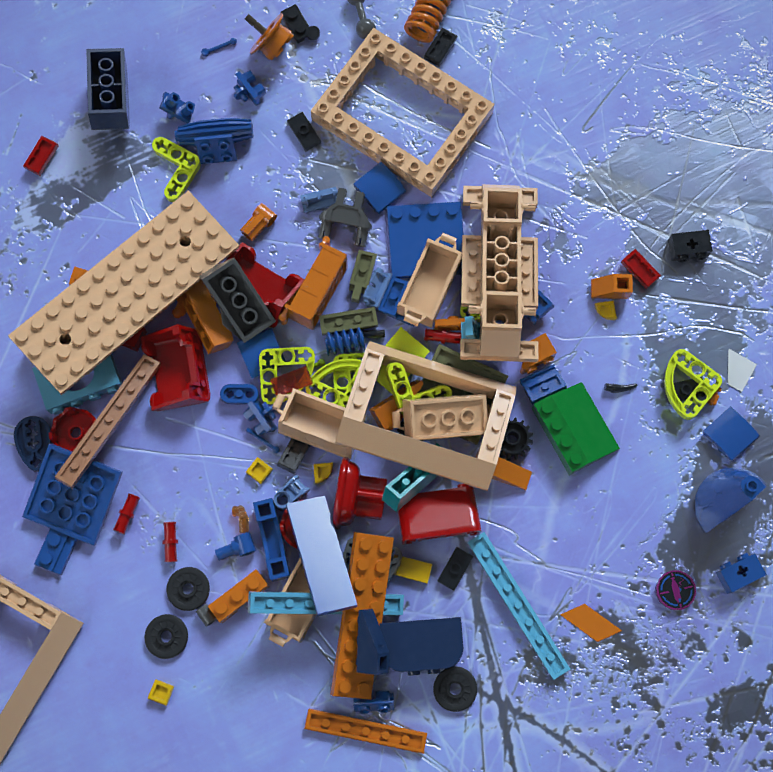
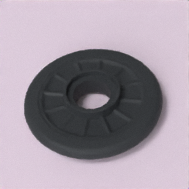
[166,567,210,611]
[144,614,188,659]
[433,666,477,712]

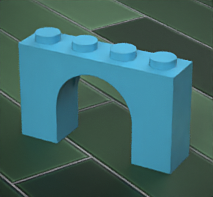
[32,354,122,415]

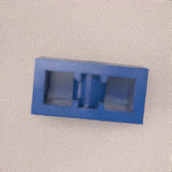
[716,553,767,594]

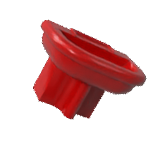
[333,457,387,529]

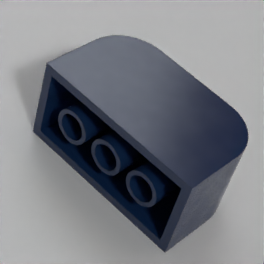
[86,48,130,130]
[380,617,464,676]

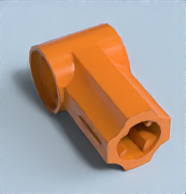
[240,203,277,241]

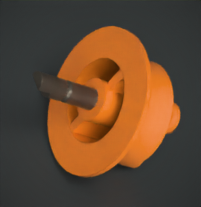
[245,13,294,60]

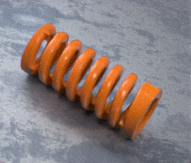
[404,0,451,43]

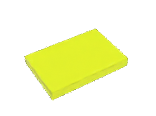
[377,327,430,394]

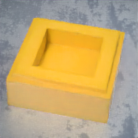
[246,457,273,484]
[147,679,175,706]

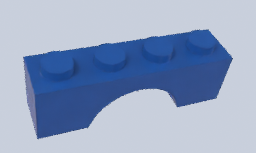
[253,498,291,582]

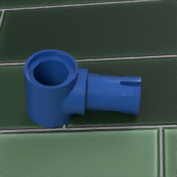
[215,532,256,561]

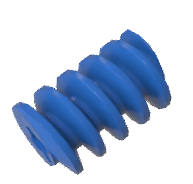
[325,327,365,356]

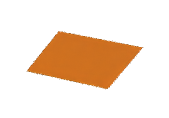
[560,604,622,642]

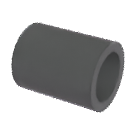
[196,604,217,627]

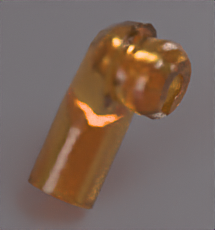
[232,505,249,533]

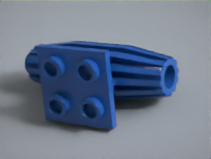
[175,118,254,164]

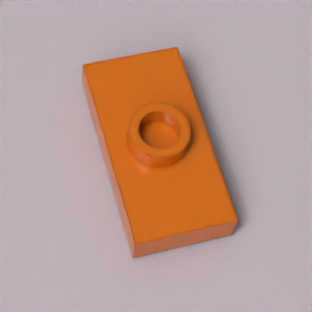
[434,316,465,331]

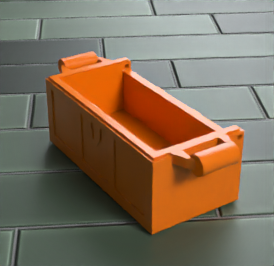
[279,236,348,330]

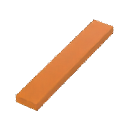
[304,708,427,754]

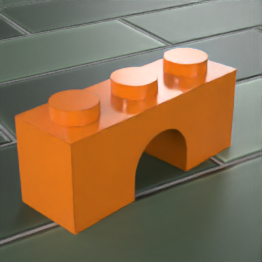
[208,569,270,623]

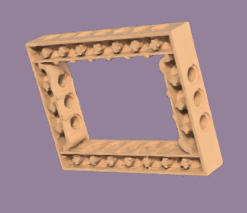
[311,28,495,198]

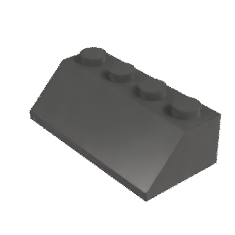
[199,258,276,343]

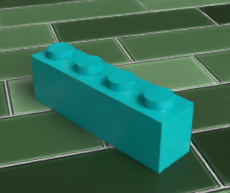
[382,443,442,512]

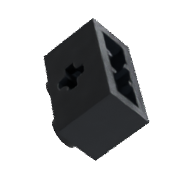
[668,230,713,262]

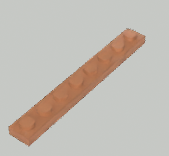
[55,354,161,489]

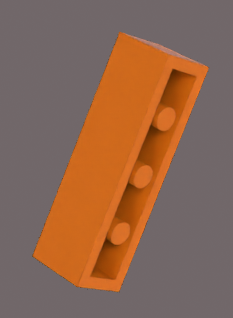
[179,280,234,354]

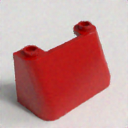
[224,242,304,328]
[141,324,210,412]
[398,484,481,545]

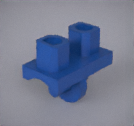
[234,70,266,106]
[159,92,195,124]
[243,401,278,436]

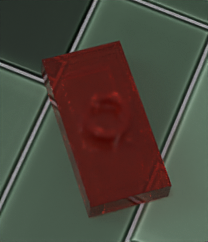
[270,366,314,397]

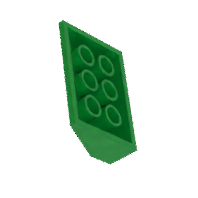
[532,382,620,476]

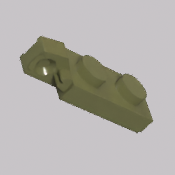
[349,250,377,303]

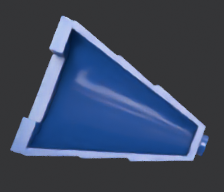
[695,468,766,533]

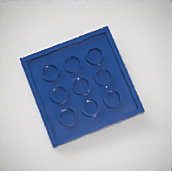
[387,201,464,279]
[22,443,123,546]

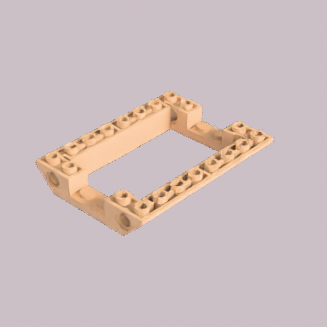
[335,341,516,491]
[0,575,84,764]

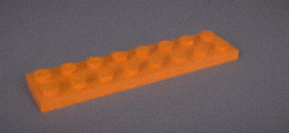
[330,532,394,699]

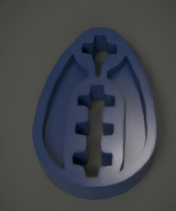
[14,416,53,472]

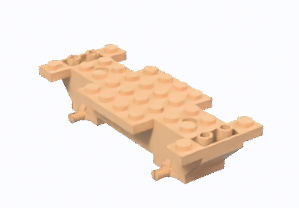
[460,184,539,362]

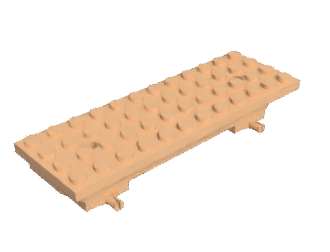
[8,190,240,395]

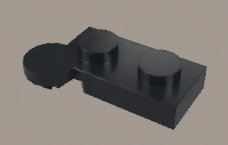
[280,4,320,44]

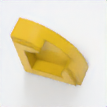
[594,300,617,320]
[313,462,333,484]

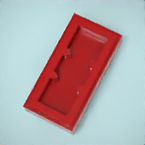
[23,136,59,176]
[621,249,661,289]

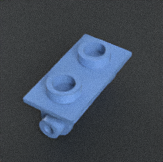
[300,187,338,213]
[362,267,392,307]

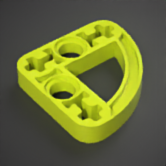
[259,347,315,405]
[664,349,722,420]
[305,359,362,408]

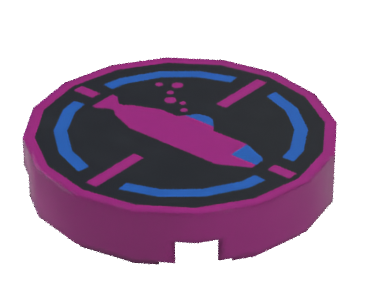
[655,570,696,610]

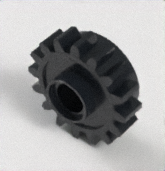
[500,418,533,460]

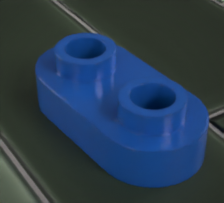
[220,384,259,404]

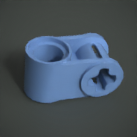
[274,475,310,511]

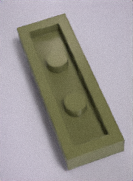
[319,307,378,336]

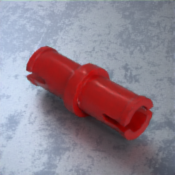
[424,328,462,344]
[113,493,140,535]
[162,522,178,562]

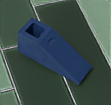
[356,609,389,675]

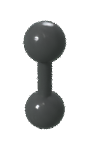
[347,0,376,39]

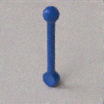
[201,38,237,56]
[246,427,280,454]

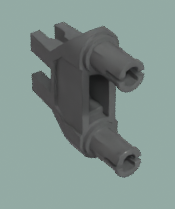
[318,188,372,247]

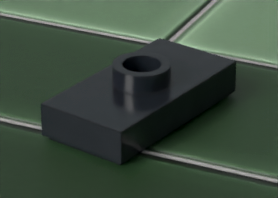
[424,28,458,67]
[287,112,321,152]
[664,378,706,404]
[277,438,311,474]
[437,547,474,591]

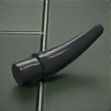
[354,330,385,339]
[604,383,638,393]

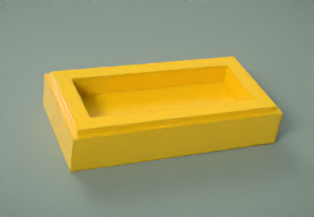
[393,554,433,584]

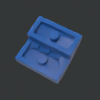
[353,162,407,214]
[378,276,415,327]
[236,328,286,379]
[703,406,760,462]

